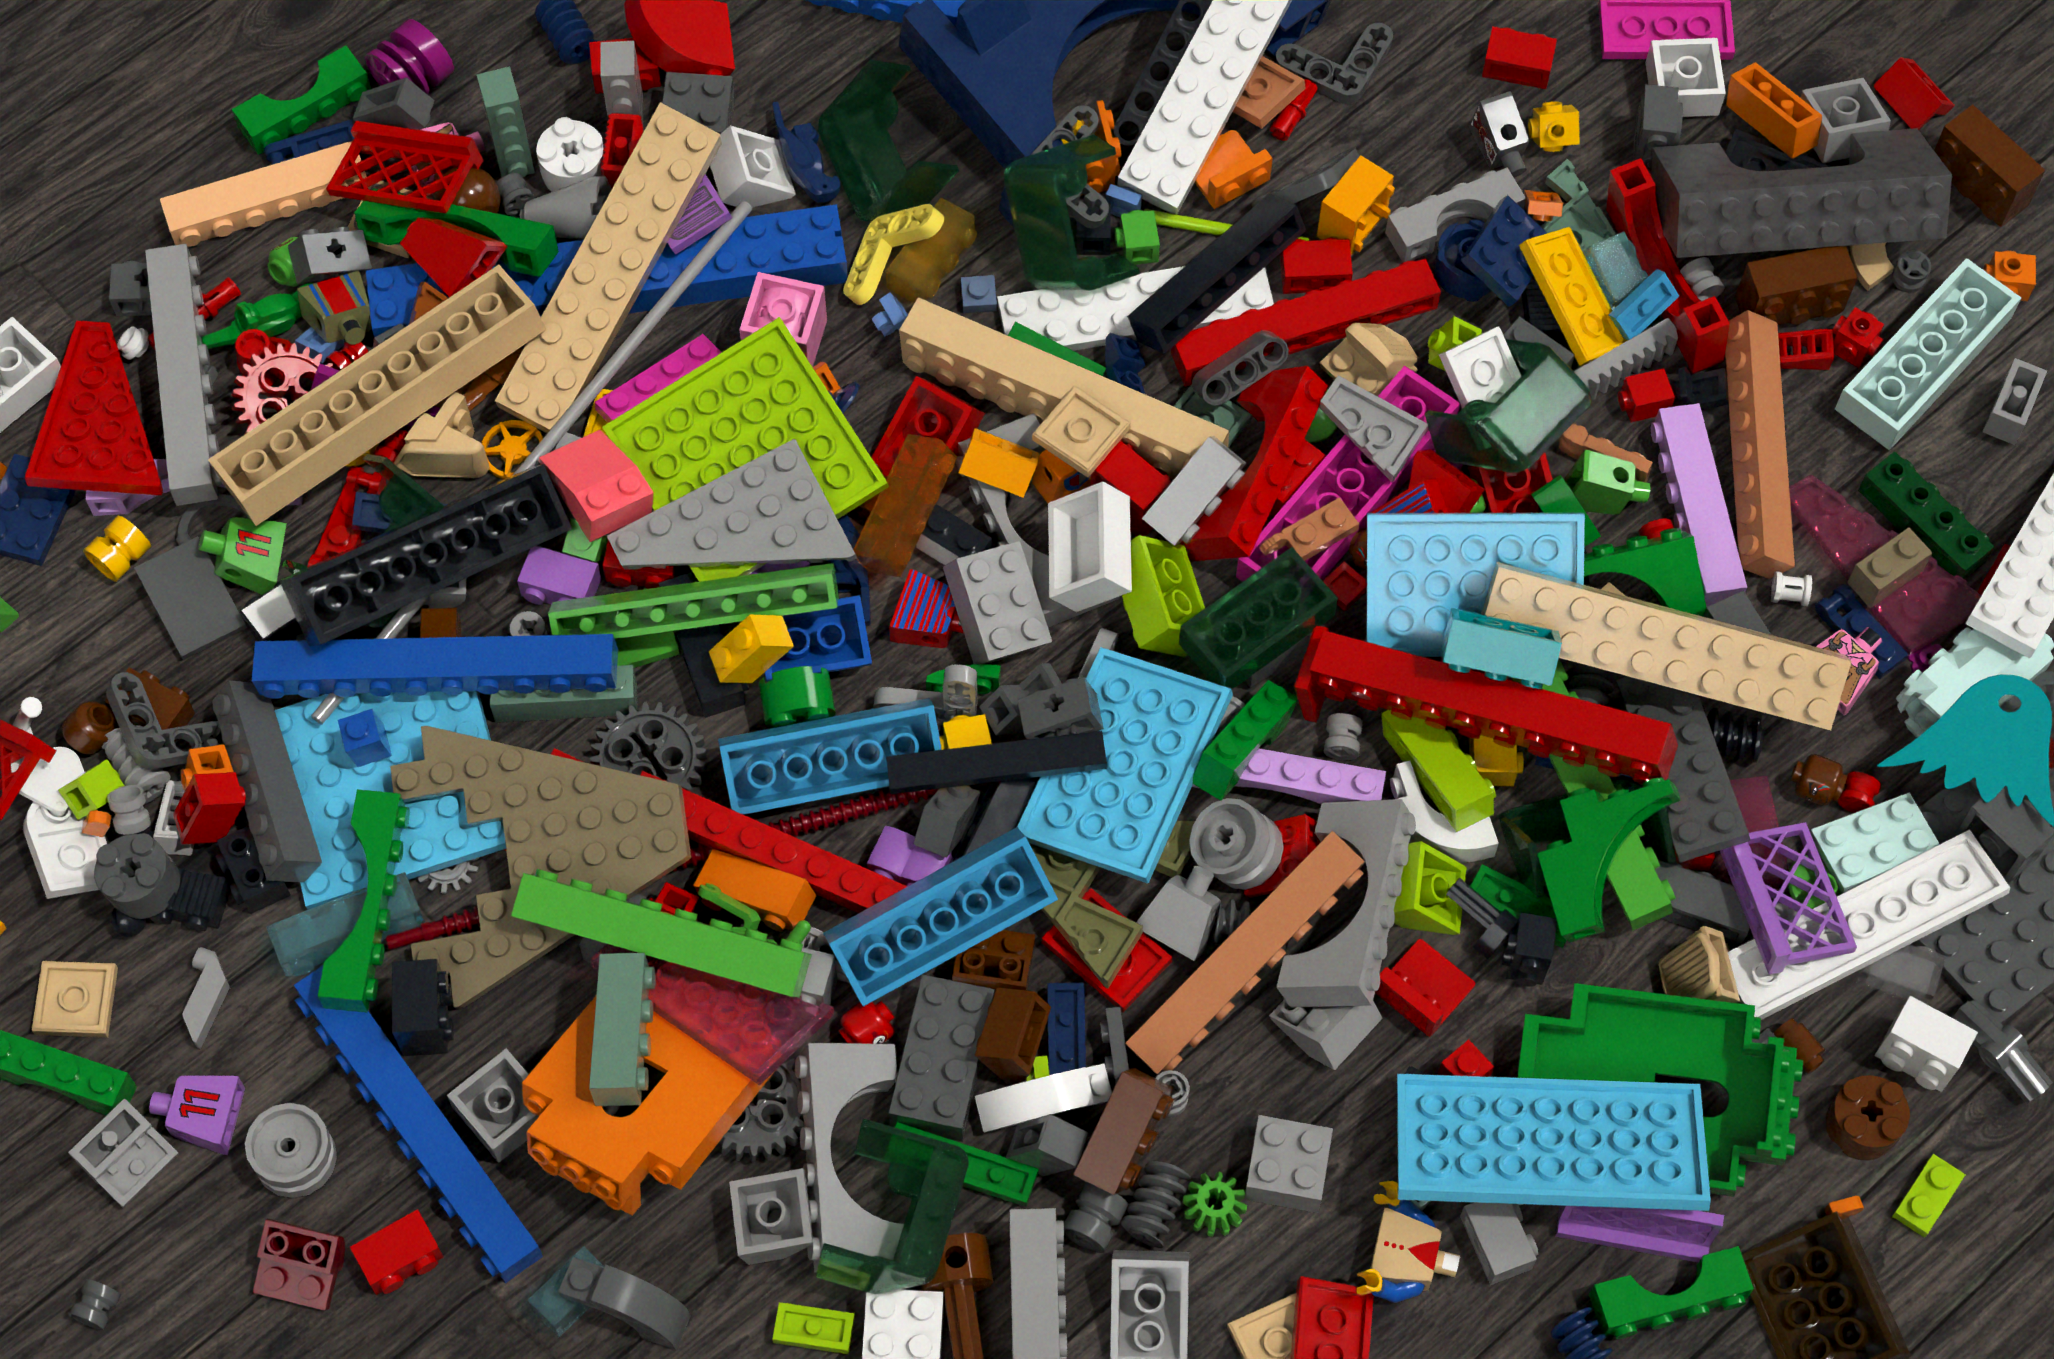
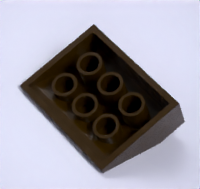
[1742,1211,1911,1359]

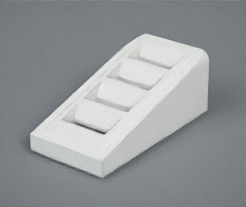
[153,780,194,856]

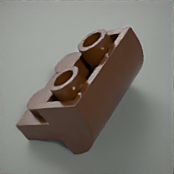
[952,930,1035,991]

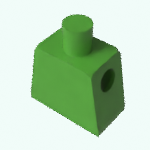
[1565,450,1650,515]

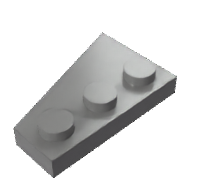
[1319,375,1428,483]

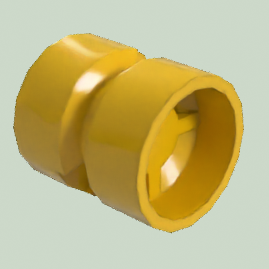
[83,515,151,582]

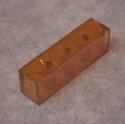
[853,434,957,577]

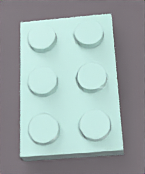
[1810,792,1940,894]

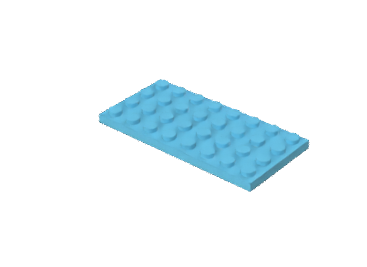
[1397,1074,1711,1211]

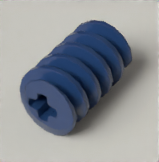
[535,0,597,64]
[1550,1307,1613,1359]

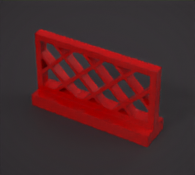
[326,121,483,213]
[0,719,57,820]

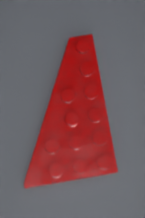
[25,320,163,496]

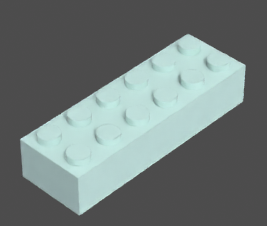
[1835,258,2021,450]

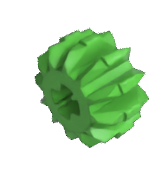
[1183,1171,1247,1237]

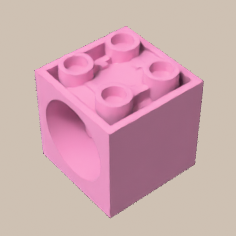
[739,272,827,367]

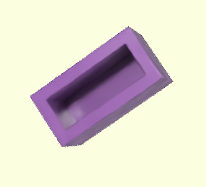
[517,546,601,605]

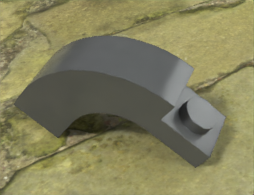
[558,1257,691,1351]

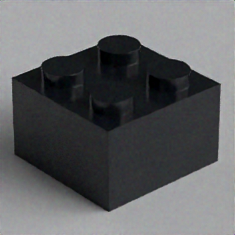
[392,959,454,1057]

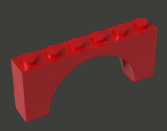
[1606,158,1730,374]
[1180,366,1329,562]

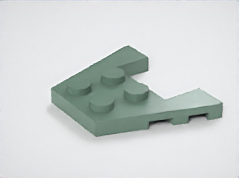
[1540,159,1620,269]

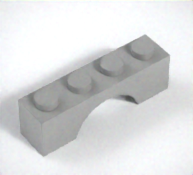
[1385,167,1526,262]

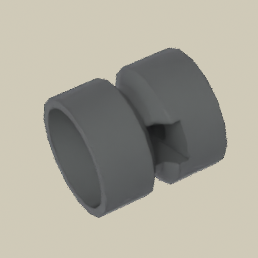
[1064,1182,1128,1253]

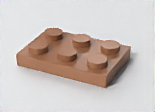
[1233,56,1306,129]

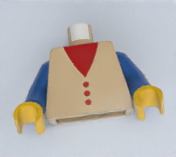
[1357,1181,1460,1303]

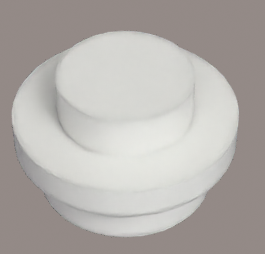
[117,326,149,360]

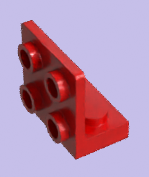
[1244,814,1321,898]
[1375,939,1476,1037]

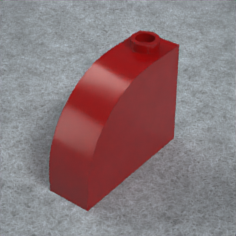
[624,0,735,76]

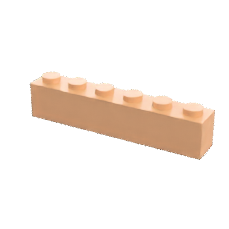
[160,141,367,247]

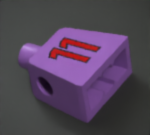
[149,1076,245,1155]

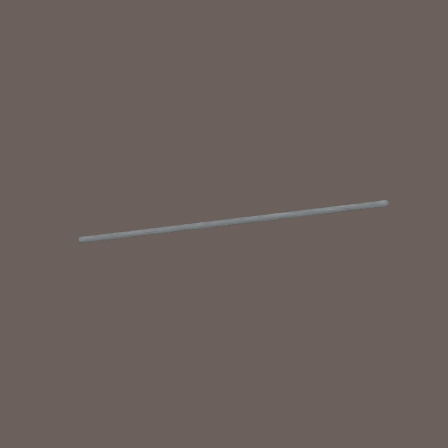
[311,201,752,725]

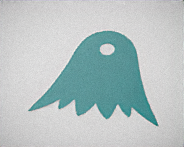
[1877,674,2054,827]

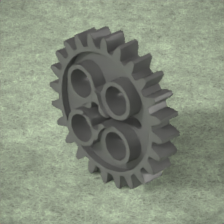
[590,702,707,792]
[718,1050,804,1163]

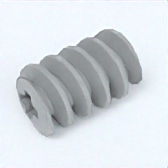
[102,725,171,804]

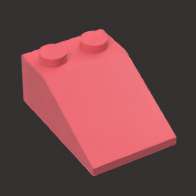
[538,430,654,542]

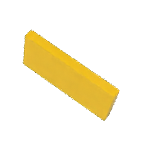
[1519,227,1628,366]

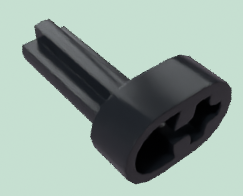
[1446,878,1518,959]

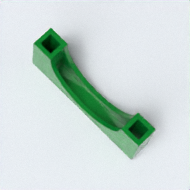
[1584,528,1706,617]

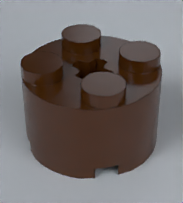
[1826,1075,1910,1161]

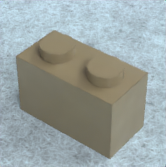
[1847,528,1932,608]

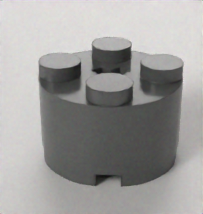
[94,833,180,919]

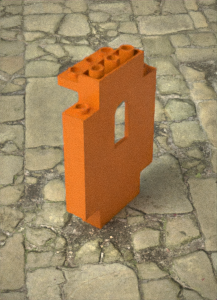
[522,962,781,1216]

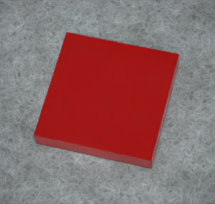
[1294,626,1329,723]

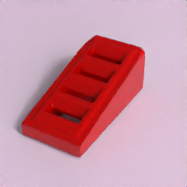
[1778,329,1834,370]

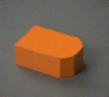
[82,810,111,837]
[1824,1196,1864,1216]

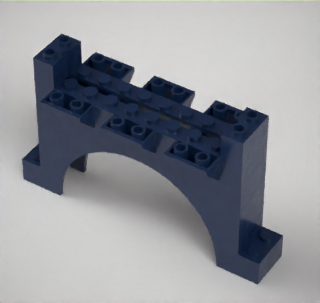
[898,0,1331,240]

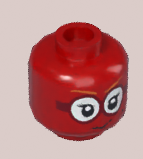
[839,1000,895,1044]

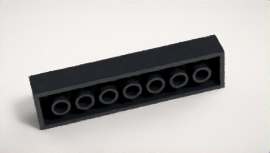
[279,464,572,646]

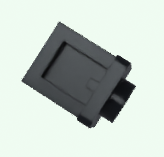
[1675,367,1729,410]

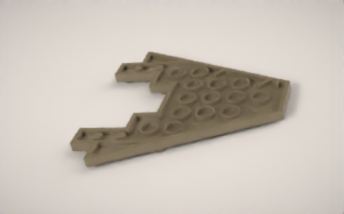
[390,726,691,1009]

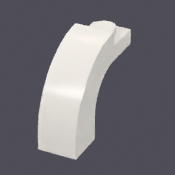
[1390,761,1499,863]
[975,1064,1112,1132]

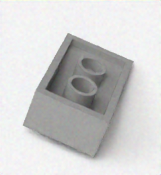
[1110,1250,1189,1359]

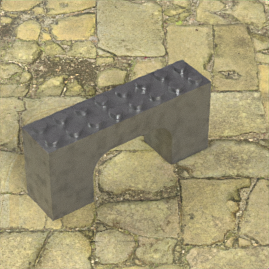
[1651,128,1952,258]

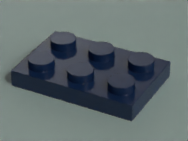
[1460,195,1547,307]
[0,453,76,566]

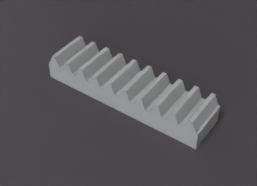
[1553,318,1678,413]

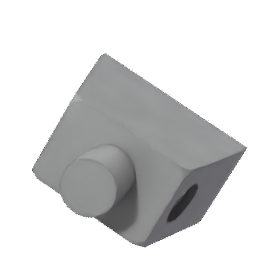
[1136,866,1221,961]

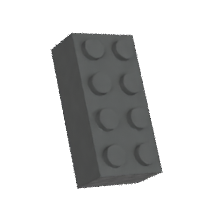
[889,974,995,1142]

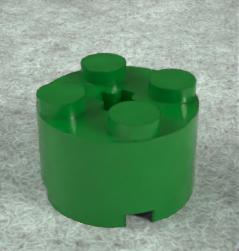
[759,666,836,729]

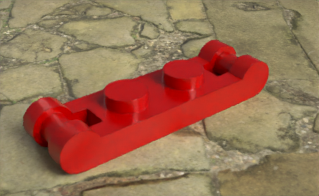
[307,465,387,568]

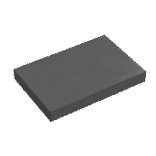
[134,536,247,660]

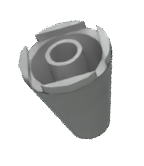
[520,176,612,240]

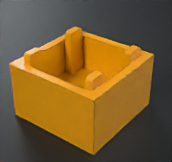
[1317,155,1395,255]

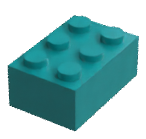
[1442,608,1562,689]

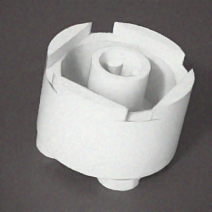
[536,117,604,192]

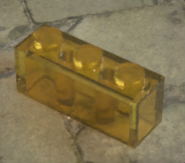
[886,197,977,303]

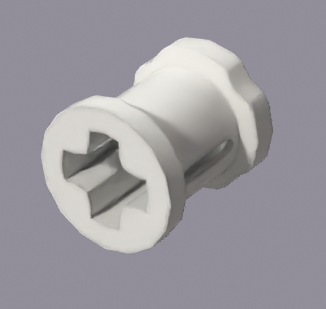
[1771,571,1812,606]

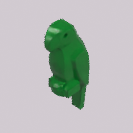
[201,282,314,349]

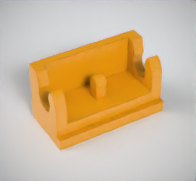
[958,428,1039,498]

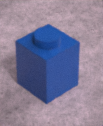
[338,709,392,767]

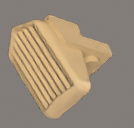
[1319,323,1418,396]
[394,392,490,478]
[1659,926,1740,1004]

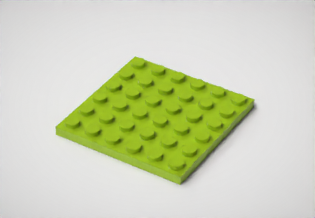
[602,317,889,582]

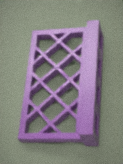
[1720,822,1857,975]
[1555,1205,1724,1262]

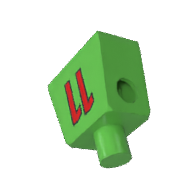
[198,517,287,595]

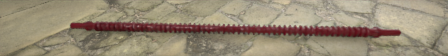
[386,784,978,950]

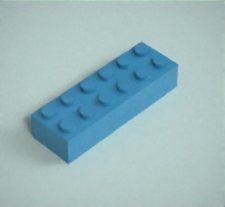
[718,698,942,814]
[823,827,1058,1006]

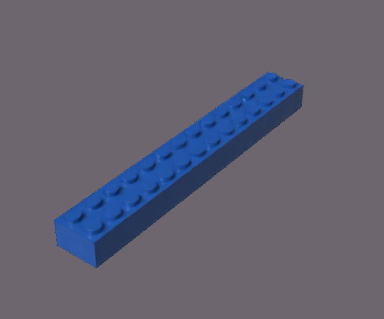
[365,204,848,337]

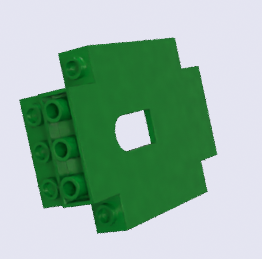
[1517,983,1803,1197]

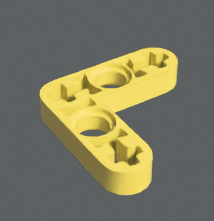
[843,204,944,305]

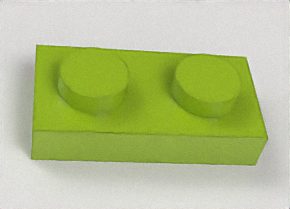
[1892,1154,1966,1238]
[772,1302,855,1354]

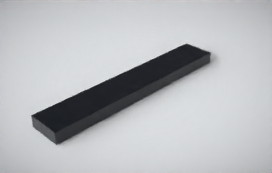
[886,731,1107,794]

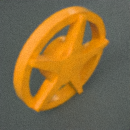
[482,420,543,479]

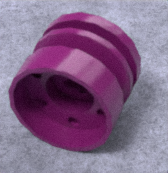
[365,19,454,95]

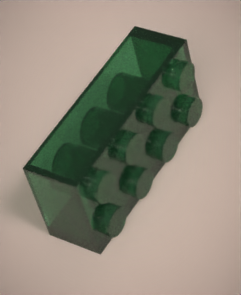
[1179,547,1338,690]

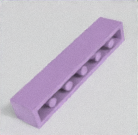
[1651,403,1747,607]

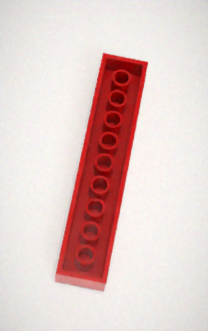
[1309,630,1678,785]

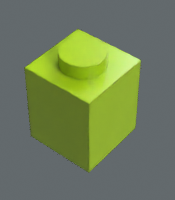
[58,759,125,820]

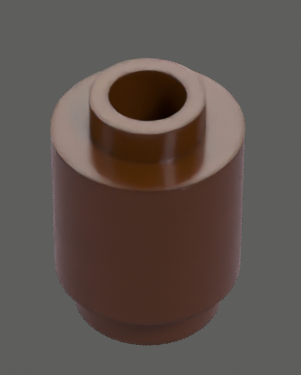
[1770,1018,1826,1074]

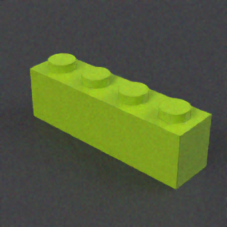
[1382,710,1496,832]

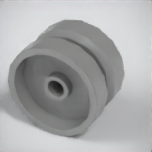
[1189,798,1284,890]
[245,1103,337,1198]

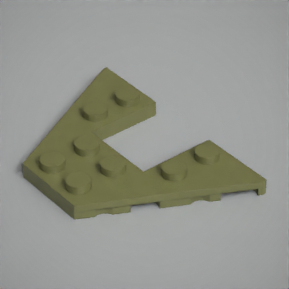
[1030,821,1195,988]

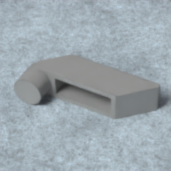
[182,947,230,1049]

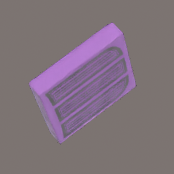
[667,174,732,255]

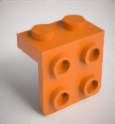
[1073,100,1121,195]
[1194,130,1273,209]

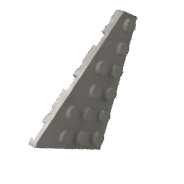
[607,439,857,570]

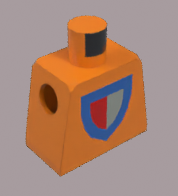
[1032,450,1091,504]

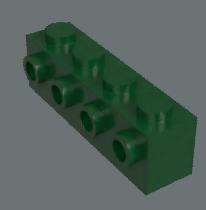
[1858,451,1994,586]

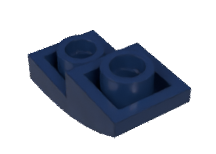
[1105,333,1146,395]

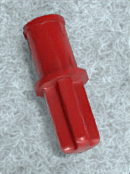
[1270,79,1318,141]

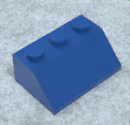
[765,595,872,682]

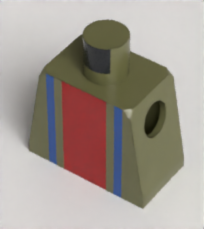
[297,271,372,344]

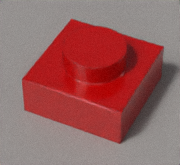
[1319,561,1367,611]

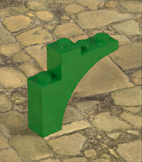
[1537,778,1681,943]

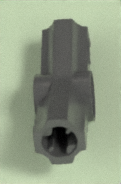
[1952,999,2053,1103]

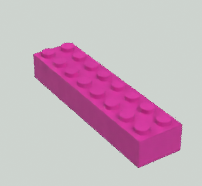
[1236,365,1460,613]

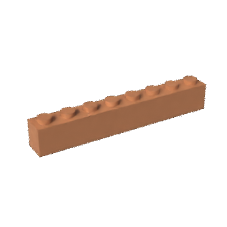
[1725,310,1795,579]
[1125,831,1365,1076]

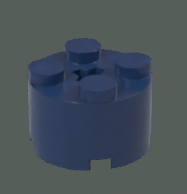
[1434,220,1492,302]

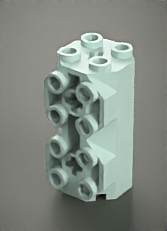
[1896,627,2054,738]

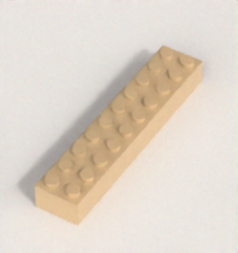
[495,102,722,433]
[208,265,546,526]
[899,297,1229,480]
[1482,562,1852,731]

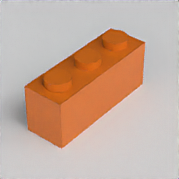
[1726,62,1822,159]
[693,849,816,932]

